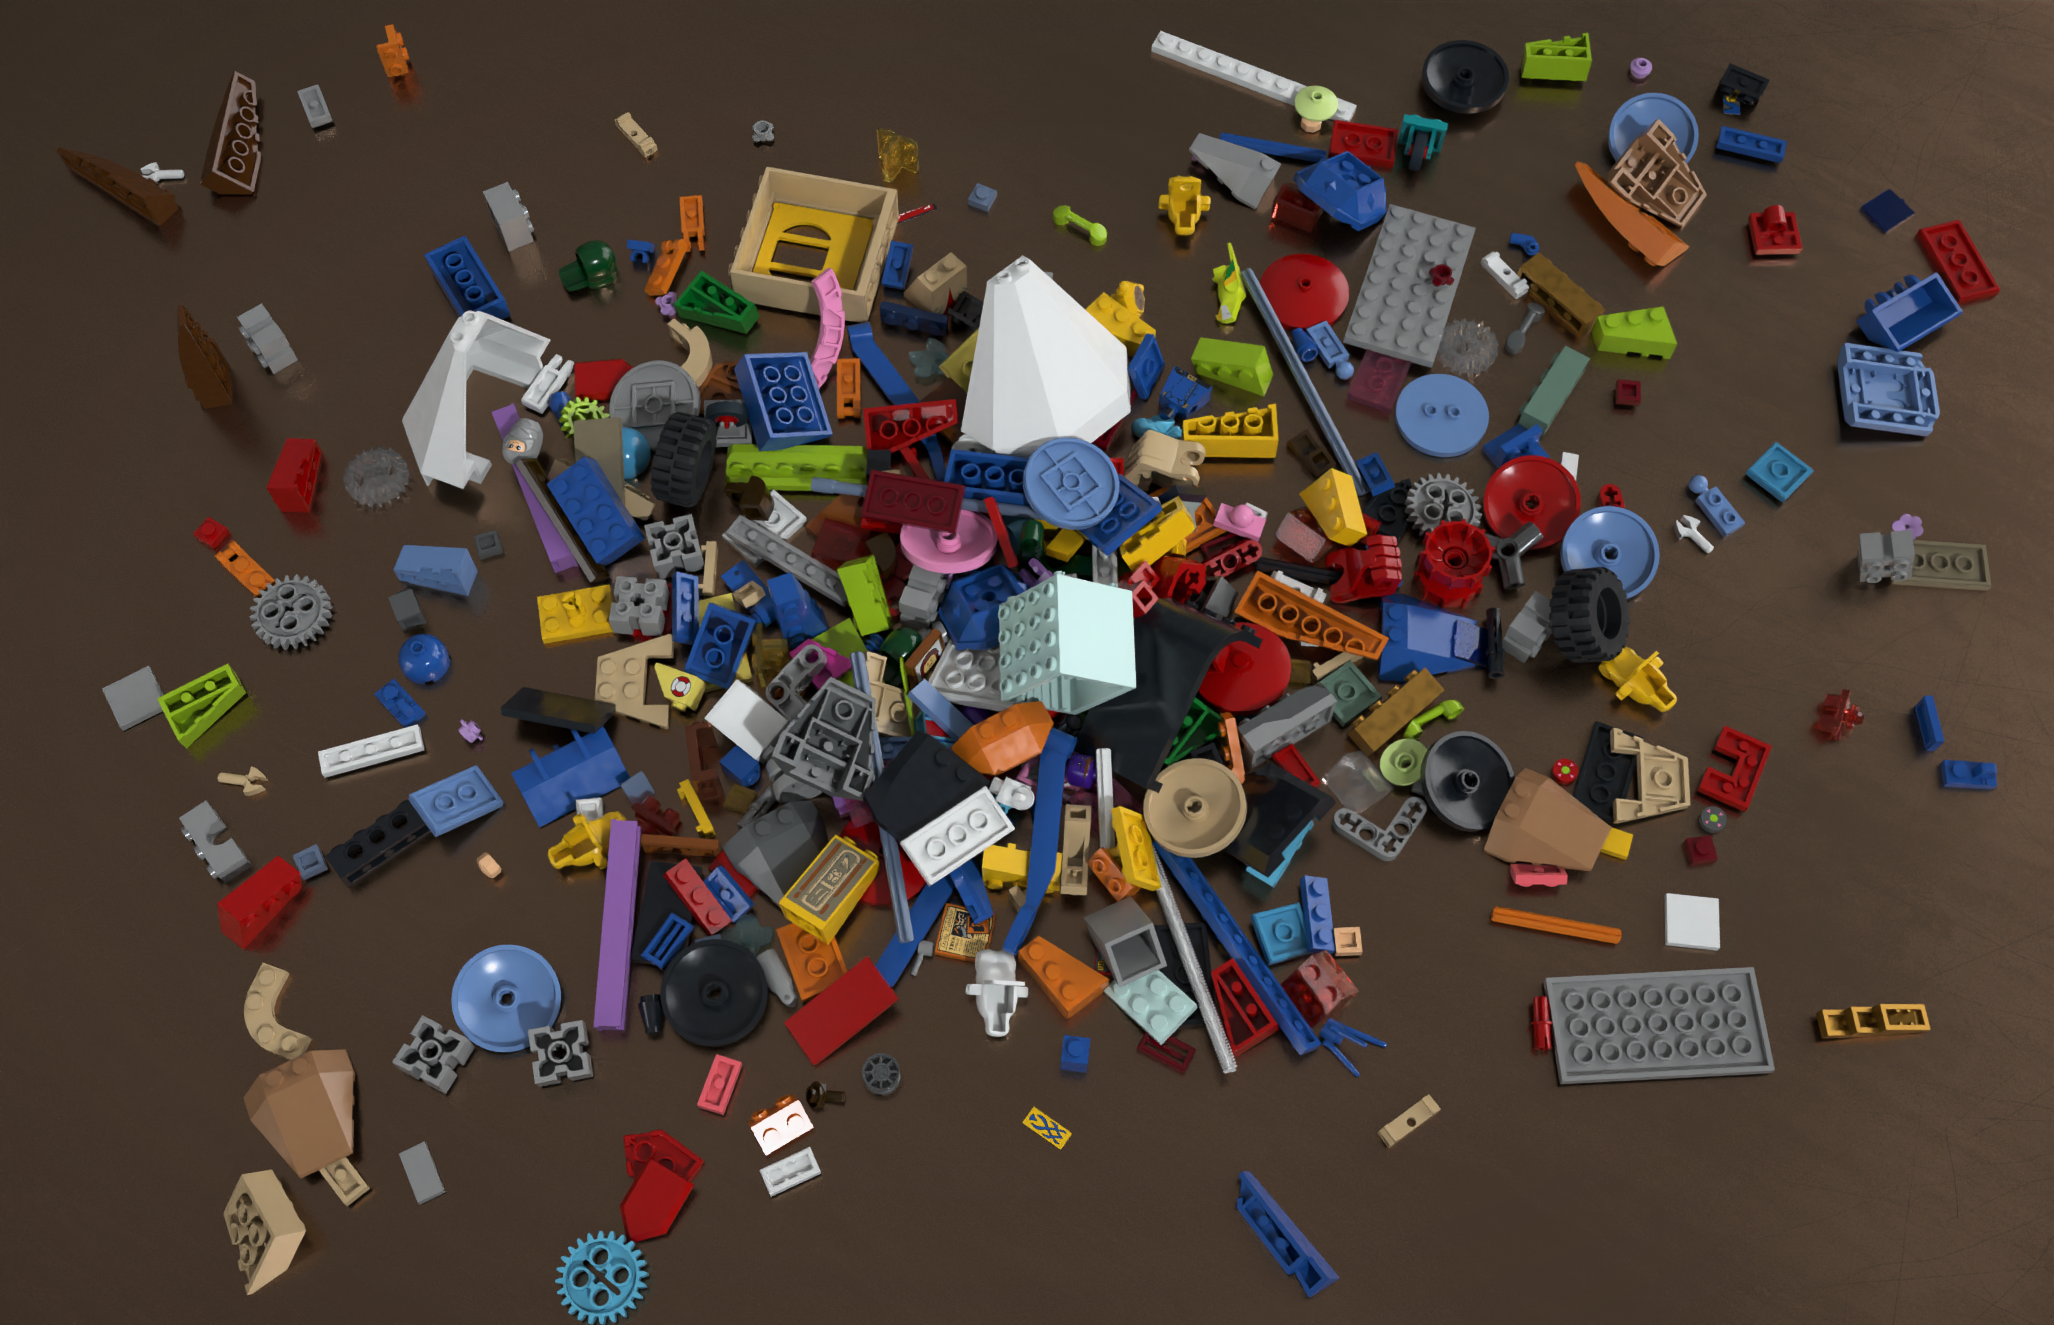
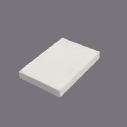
[722,489,807,567]

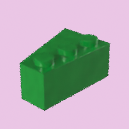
[1160,697,1221,772]

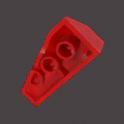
[863,399,959,453]

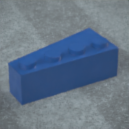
[767,572,830,650]

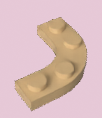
[244,963,312,1060]

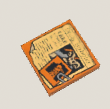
[934,903,997,963]

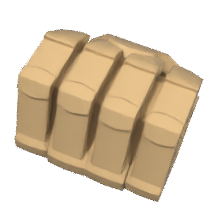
[1124,430,1206,491]

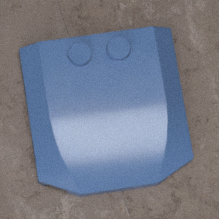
[1837,343,1940,436]

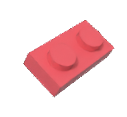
[1510,864,1568,887]
[697,1054,742,1115]

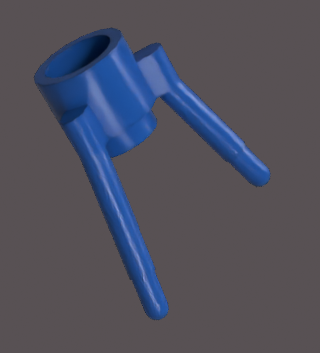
[1319,1018,1387,1077]

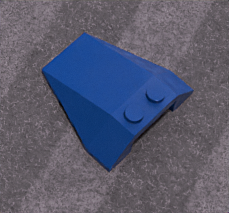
[1378,593,1477,683]

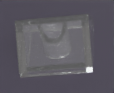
[1322,751,1393,814]

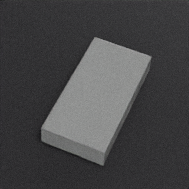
[399,1141,446,1205]

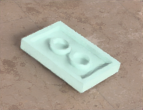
[1104,970,1198,1045]

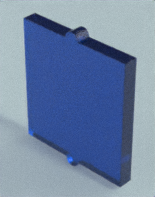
[1860,189,1915,233]
[1451,620,1496,669]

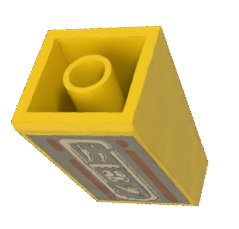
[779,834,881,945]

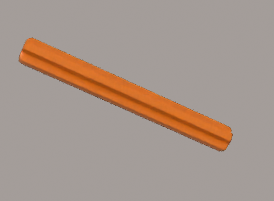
[1491,906,1622,944]

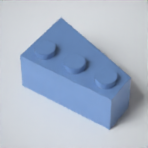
[393,545,478,596]

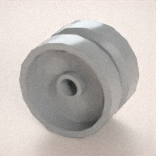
[766,758,822,804]

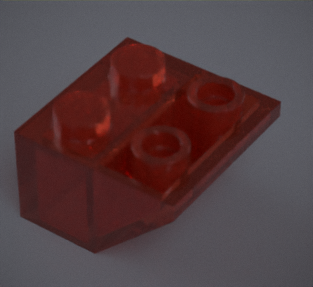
[1271,182,1324,233]
[1273,507,1336,563]
[1280,950,1359,1028]

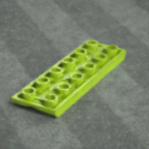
[724,444,867,491]

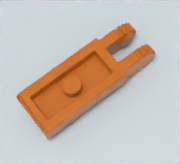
[679,195,705,252]
[1218,712,1245,784]

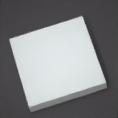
[1664,893,1720,951]

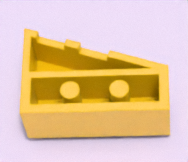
[1085,292,1156,358]
[1299,468,1367,547]

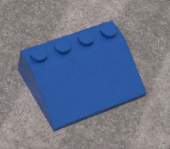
[734,352,833,451]

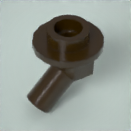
[806,1081,845,1109]

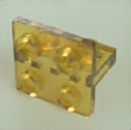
[877,127,920,183]
[752,623,791,687]

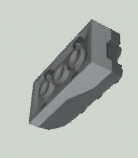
[1237,683,1337,771]

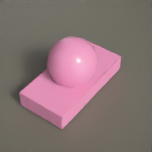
[1213,503,1266,542]

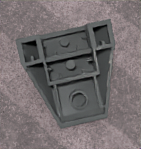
[771,677,876,801]
[722,801,829,907]

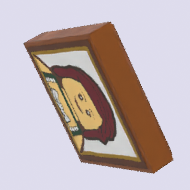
[904,628,945,689]

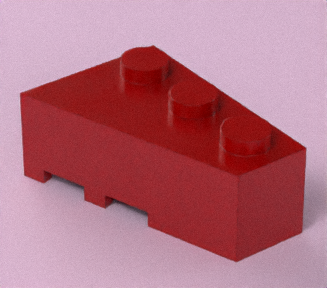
[266,438,322,513]
[217,856,302,950]
[1211,958,1279,1059]

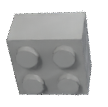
[483,182,534,251]

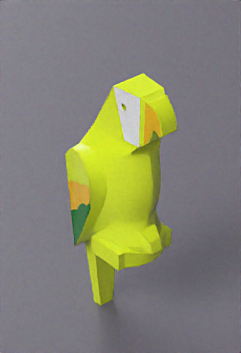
[1212,242,1246,324]

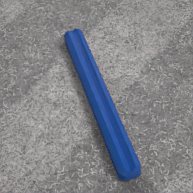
[1219,133,1327,163]

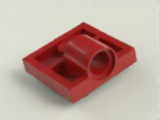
[1748,205,1803,255]

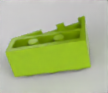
[1520,33,1592,81]
[1591,306,1677,359]
[1191,337,1273,396]
[837,555,893,636]
[157,664,246,749]

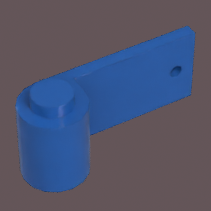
[720,559,775,628]

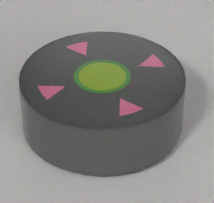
[1699,806,1727,833]

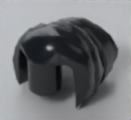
[1053,713,1082,737]

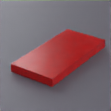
[1917,219,2000,304]
[784,956,899,1065]

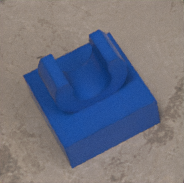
[627,239,655,263]

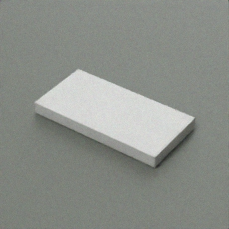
[900,786,1015,887]

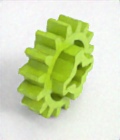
[559,397,610,444]

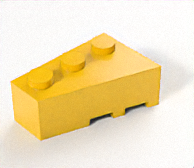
[1119,496,1196,571]
[982,843,1062,893]

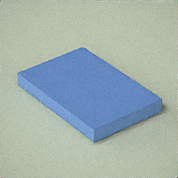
[408,765,504,837]

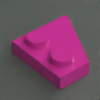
[789,639,852,691]

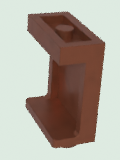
[685,721,724,801]

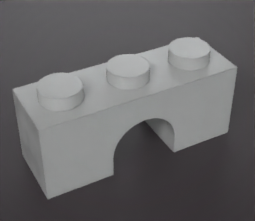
[179,801,252,884]

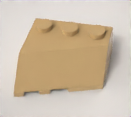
[223,1170,306,1295]

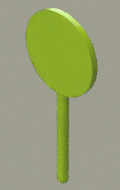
[900,657,916,737]

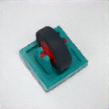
[1397,114,1448,171]

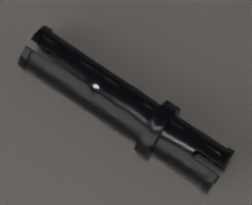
[1485,608,1506,679]

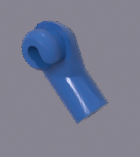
[1509,232,1540,255]

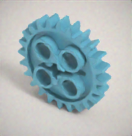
[555,1231,649,1325]

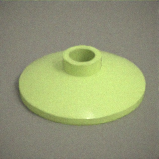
[1294,86,1338,122]
[1380,739,1427,786]

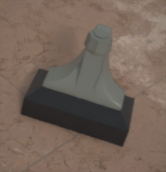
[1158,485,1207,533]

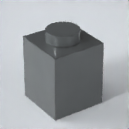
[388,588,427,632]

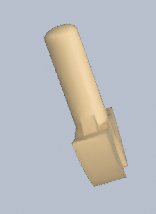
[218,767,268,796]

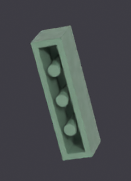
[1518,346,1590,437]

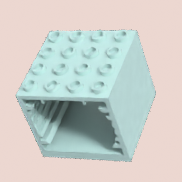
[998,571,1136,715]

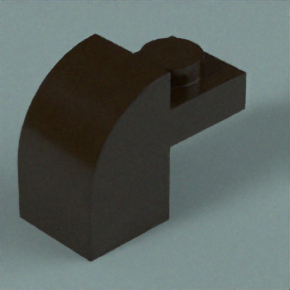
[724,476,774,521]
[865,531,897,583]

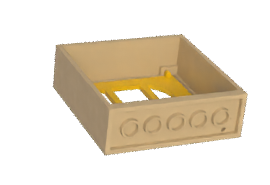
[728,167,899,323]

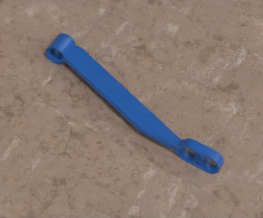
[847,322,946,482]
[1003,728,1077,956]
[875,814,1015,987]

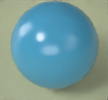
[622,427,651,479]

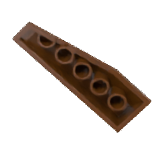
[200,71,261,194]
[56,148,179,226]
[177,305,233,409]

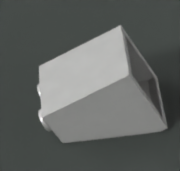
[1084,896,1167,988]

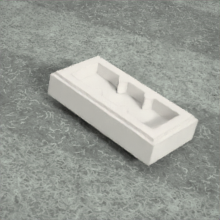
[760,1147,821,1197]

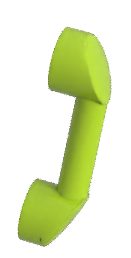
[1052,205,1107,246]
[1403,700,1464,740]

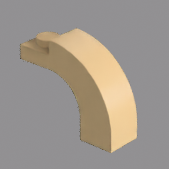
[668,319,713,389]
[1061,804,1091,895]

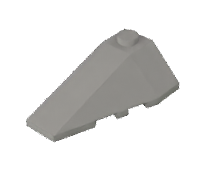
[1189,133,1281,210]

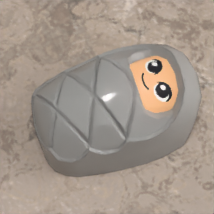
[502,418,544,464]

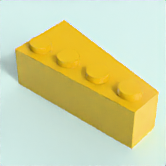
[1181,404,1279,458]

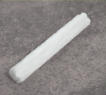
[1096,748,1115,849]

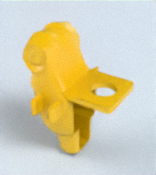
[1158,175,1211,236]
[1599,646,1677,712]
[547,811,627,869]

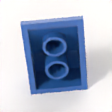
[683,602,759,689]

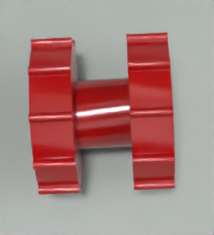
[1412,519,1495,608]

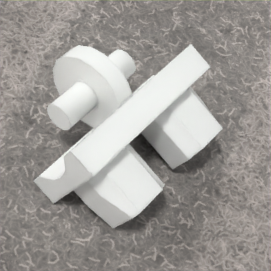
[989,777,1034,810]

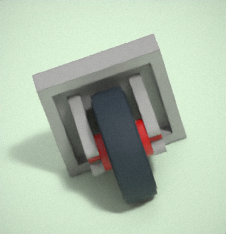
[704,399,752,447]

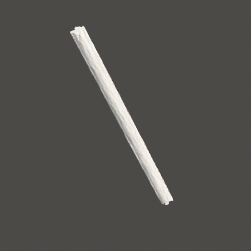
[1150,835,1238,1073]

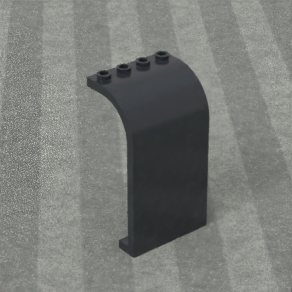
[1073,598,1263,793]

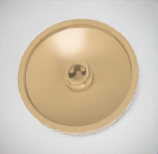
[1143,758,1247,858]

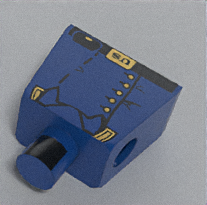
[1159,366,1212,420]

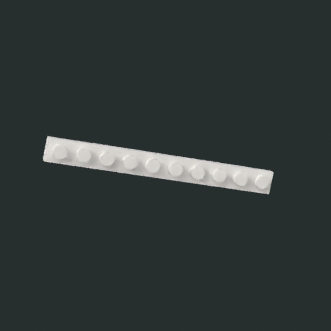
[1151,31,1357,122]

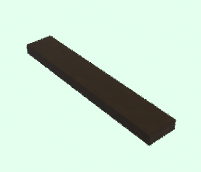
[516,458,610,583]

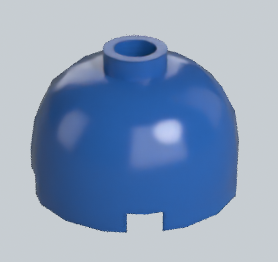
[398,634,450,684]

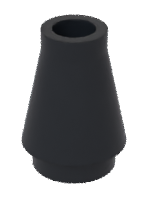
[638,994,663,1034]

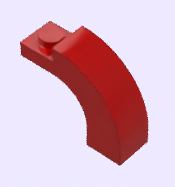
[1118,560,1160,618]

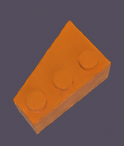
[1018,936,1109,1020]

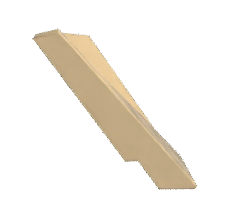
[548,459,655,520]

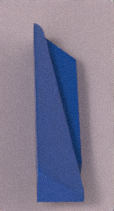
[949,857,993,925]
[1237,1171,1339,1297]

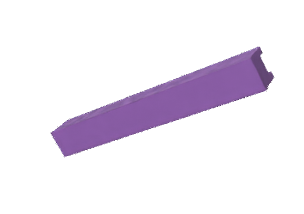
[492,403,578,573]
[593,819,641,1031]

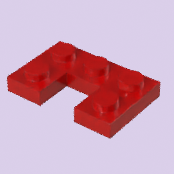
[1697,725,1772,812]

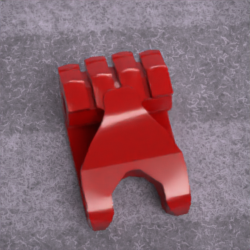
[1325,535,1402,603]
[1150,555,1206,604]

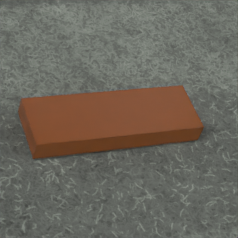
[641,834,722,857]

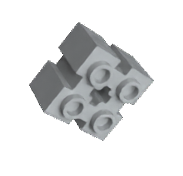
[237,303,298,374]
[644,514,705,579]
[1857,530,1915,583]
[899,564,947,630]
[609,576,670,637]
[1502,591,1552,663]
[392,1015,475,1094]
[528,1020,593,1087]

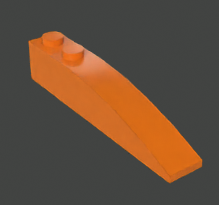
[1575,161,1689,266]
[1234,571,1389,660]

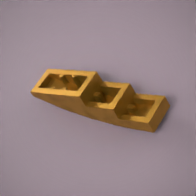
[1816,1004,1931,1038]

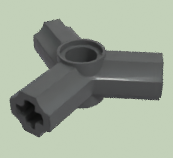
[1484,521,1543,590]

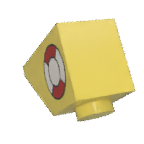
[654,662,708,712]

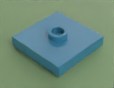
[1745,442,1814,503]
[1250,902,1313,966]

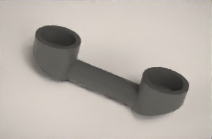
[1504,302,1545,354]

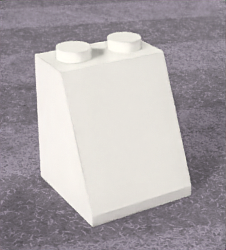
[705,679,790,764]

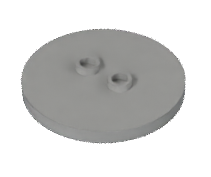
[609,360,701,452]

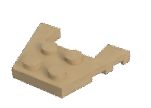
[595,634,674,729]
[863,651,933,737]
[1610,728,1690,824]

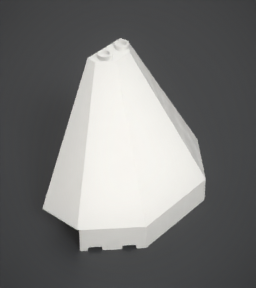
[961,255,1131,458]
[402,311,550,489]

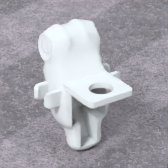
[966,949,1028,1037]

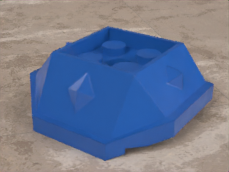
[1293,151,1386,231]
[938,563,1031,650]

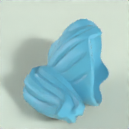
[1131,415,1183,440]

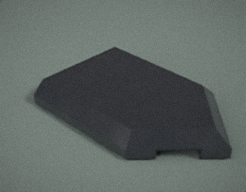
[1361,479,1413,544]

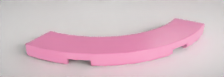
[810,268,845,389]

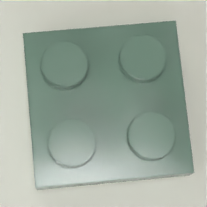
[1314,660,1382,727]

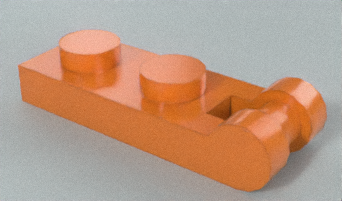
[644,239,687,296]
[837,358,861,419]
[214,540,276,598]

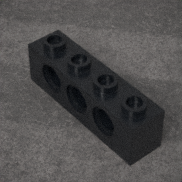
[325,800,431,887]

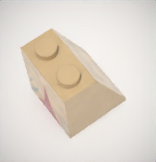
[904,252,967,315]

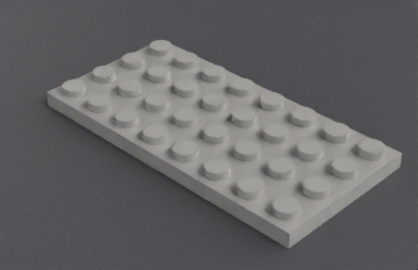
[1343,204,1476,368]
[1543,967,1775,1084]

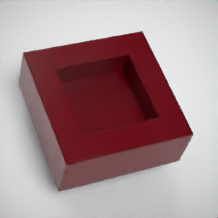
[1615,379,1641,406]
[1684,835,1718,866]

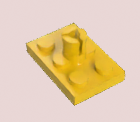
[537,584,613,644]
[1106,806,1161,891]

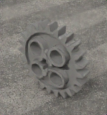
[1404,473,1482,536]
[249,574,333,650]

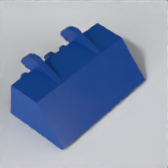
[1856,272,1963,352]
[511,726,630,828]

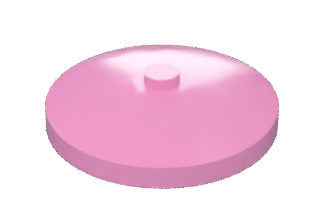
[900,510,998,574]

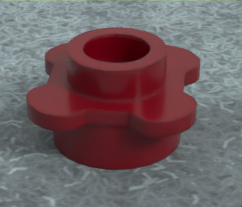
[1429,264,1454,287]

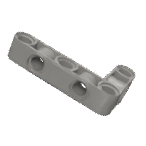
[765,644,827,722]

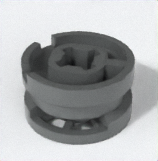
[862,1053,901,1096]

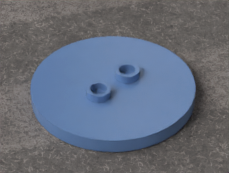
[1395,374,1489,457]
[1023,438,1119,530]

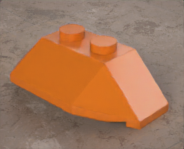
[951,701,1054,777]

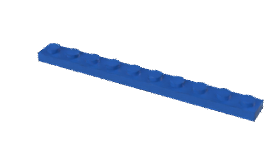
[1152,841,1322,1055]

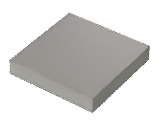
[102,666,164,731]

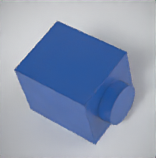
[719,745,761,790]
[1060,1035,1091,1073]

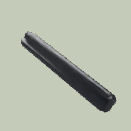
[1255,557,1344,585]

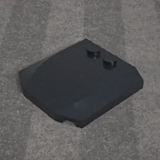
[863,731,997,842]
[1222,763,1336,878]

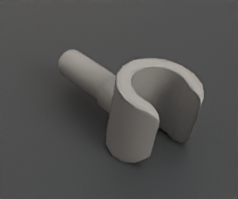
[910,941,934,976]

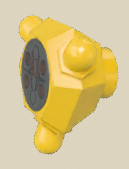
[1111,281,1145,317]

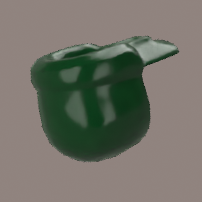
[559,240,617,291]
[879,627,923,687]

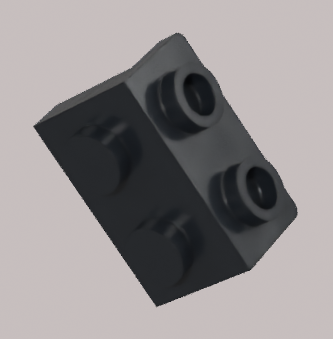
[1717,63,1770,106]
[947,291,984,333]

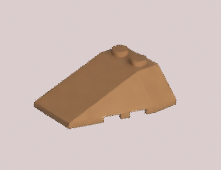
[1608,118,1707,228]
[1484,768,1611,871]
[243,1049,355,1178]

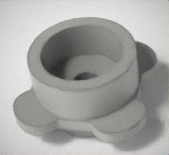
[752,120,774,142]

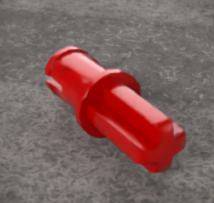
[1531,996,1553,1051]

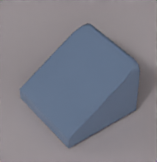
[621,771,655,807]

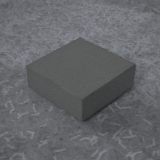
[473,529,504,560]

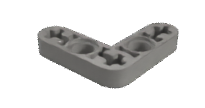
[1332,797,1427,861]

